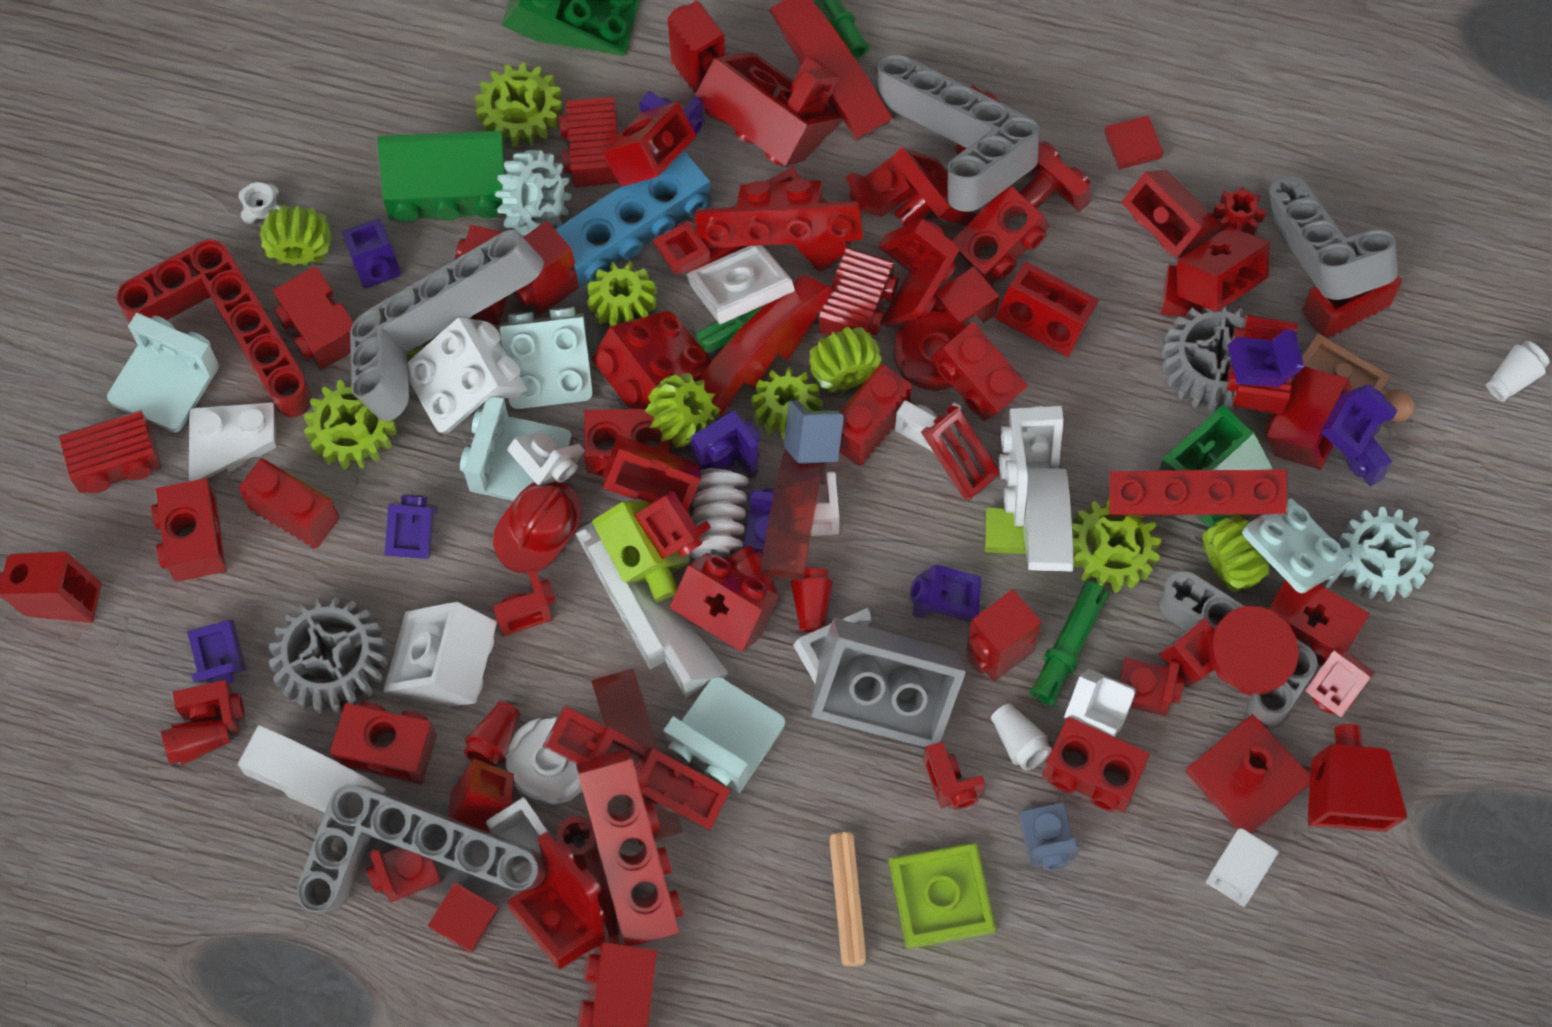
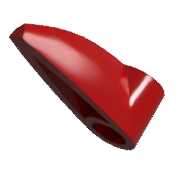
[556,816,619,945]

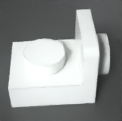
[895,400,962,453]
[507,431,585,485]

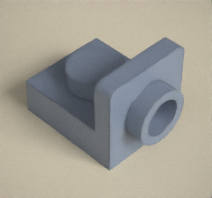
[1018,803,1079,870]

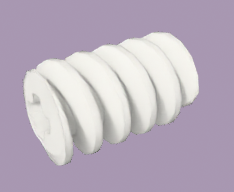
[689,468,748,560]

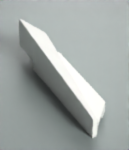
[575,522,728,698]

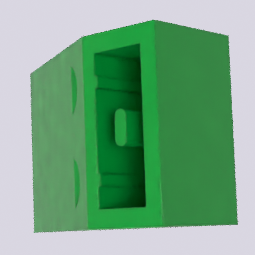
[501,0,640,56]

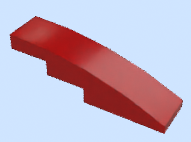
[769,0,893,141]
[698,274,833,417]
[542,706,730,830]

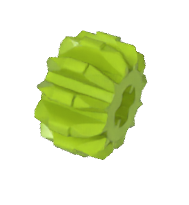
[260,204,332,267]
[587,261,657,326]
[809,327,882,393]
[751,367,823,440]
[645,373,720,448]
[1203,515,1269,592]

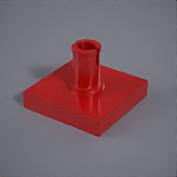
[891,147,980,226]
[1185,714,1310,834]

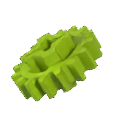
[475,62,563,147]
[304,380,397,470]
[1072,498,1161,593]

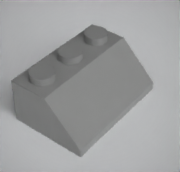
[810,618,966,747]

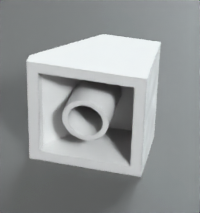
[383,602,497,707]

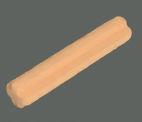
[830,832,866,967]

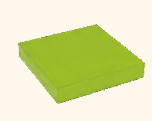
[888,842,996,949]

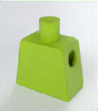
[592,501,690,602]

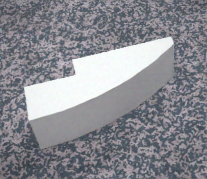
[1023,468,1073,571]
[237,725,386,818]

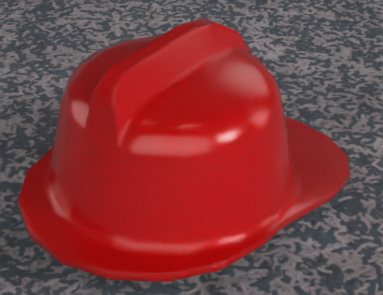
[493,481,582,574]

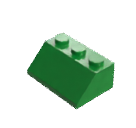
[377,131,508,222]

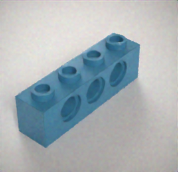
[555,150,711,288]

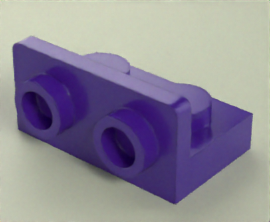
[691,410,760,478]

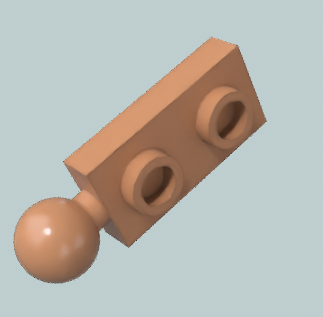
[1302,333,1415,423]

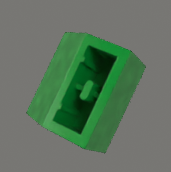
[1159,405,1273,528]

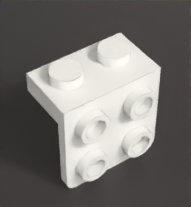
[407,317,527,433]
[999,406,1064,527]

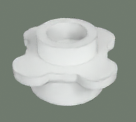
[238,182,280,224]

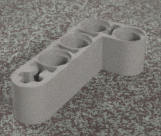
[1269,176,1399,300]
[1159,571,1318,729]

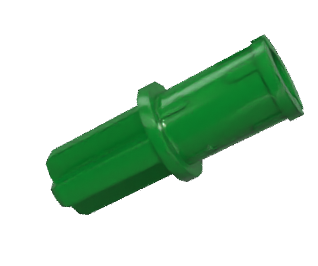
[814,0,869,60]
[696,305,764,353]

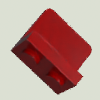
[878,219,961,328]
[591,311,712,409]
[507,832,606,970]

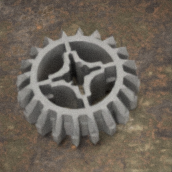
[1160,306,1245,414]
[268,596,388,714]

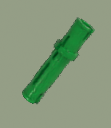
[1029,582,1110,706]

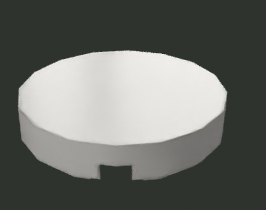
[506,717,583,805]

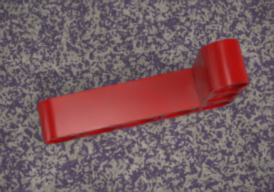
[116,240,312,417]

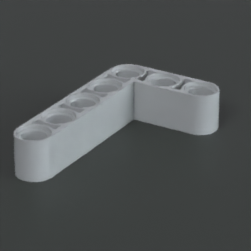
[878,54,1039,212]
[350,230,544,421]
[296,785,546,913]

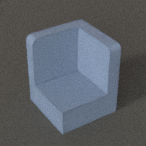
[784,400,844,463]

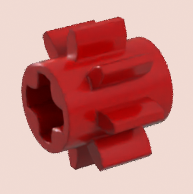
[1212,187,1266,236]

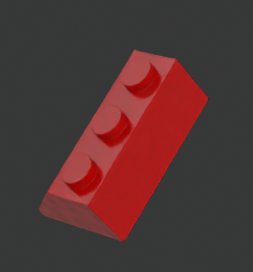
[694,51,843,166]

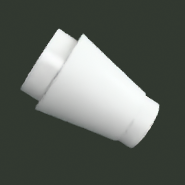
[1486,340,1550,402]
[991,703,1052,771]

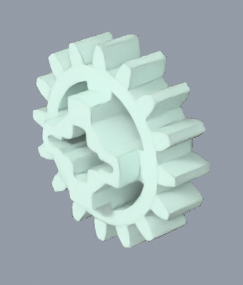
[495,150,571,237]
[1338,507,1435,602]

